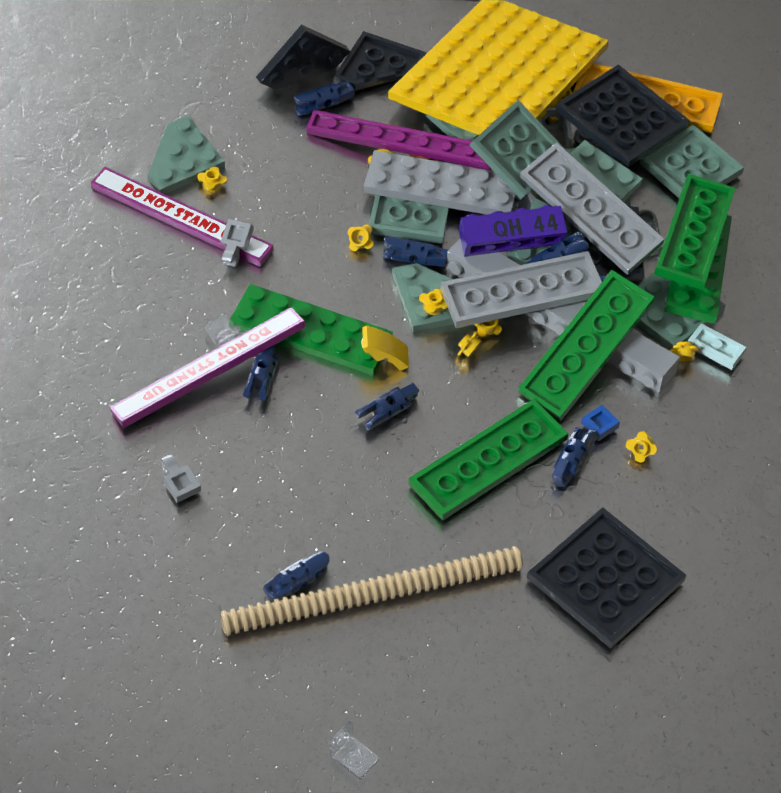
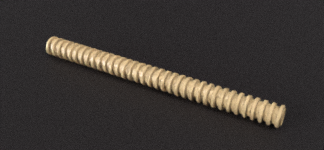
[220,546,523,636]

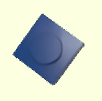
[581,405,620,441]

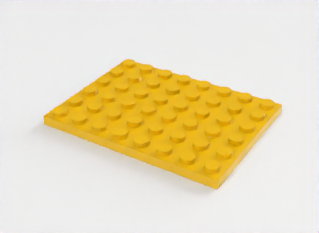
[388,0,609,135]

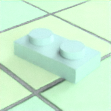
[688,323,746,370]

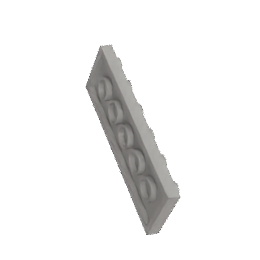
[520,142,664,275]
[363,150,516,215]
[440,251,602,328]

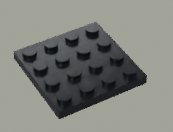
[555,64,690,168]
[527,507,686,648]

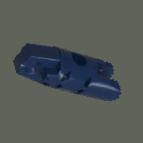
[295,82,354,116]
[526,232,589,264]
[383,236,448,266]
[243,345,279,401]
[355,383,419,431]
[552,427,598,487]
[263,551,330,602]

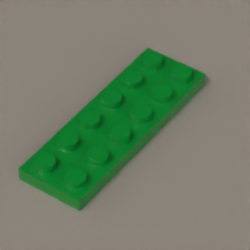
[654,174,736,290]
[664,215,732,324]
[518,270,655,421]
[229,284,393,376]
[408,399,569,521]

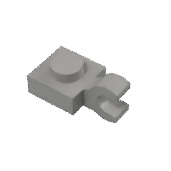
[221,219,254,267]
[161,454,201,503]

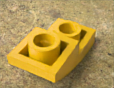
[361,326,409,371]

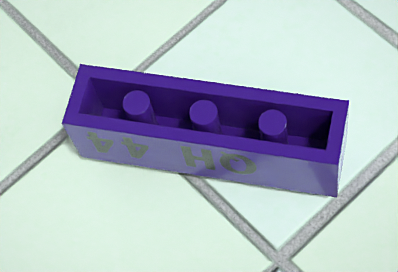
[459,205,567,257]

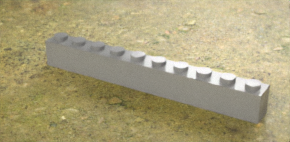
[446,239,680,392]

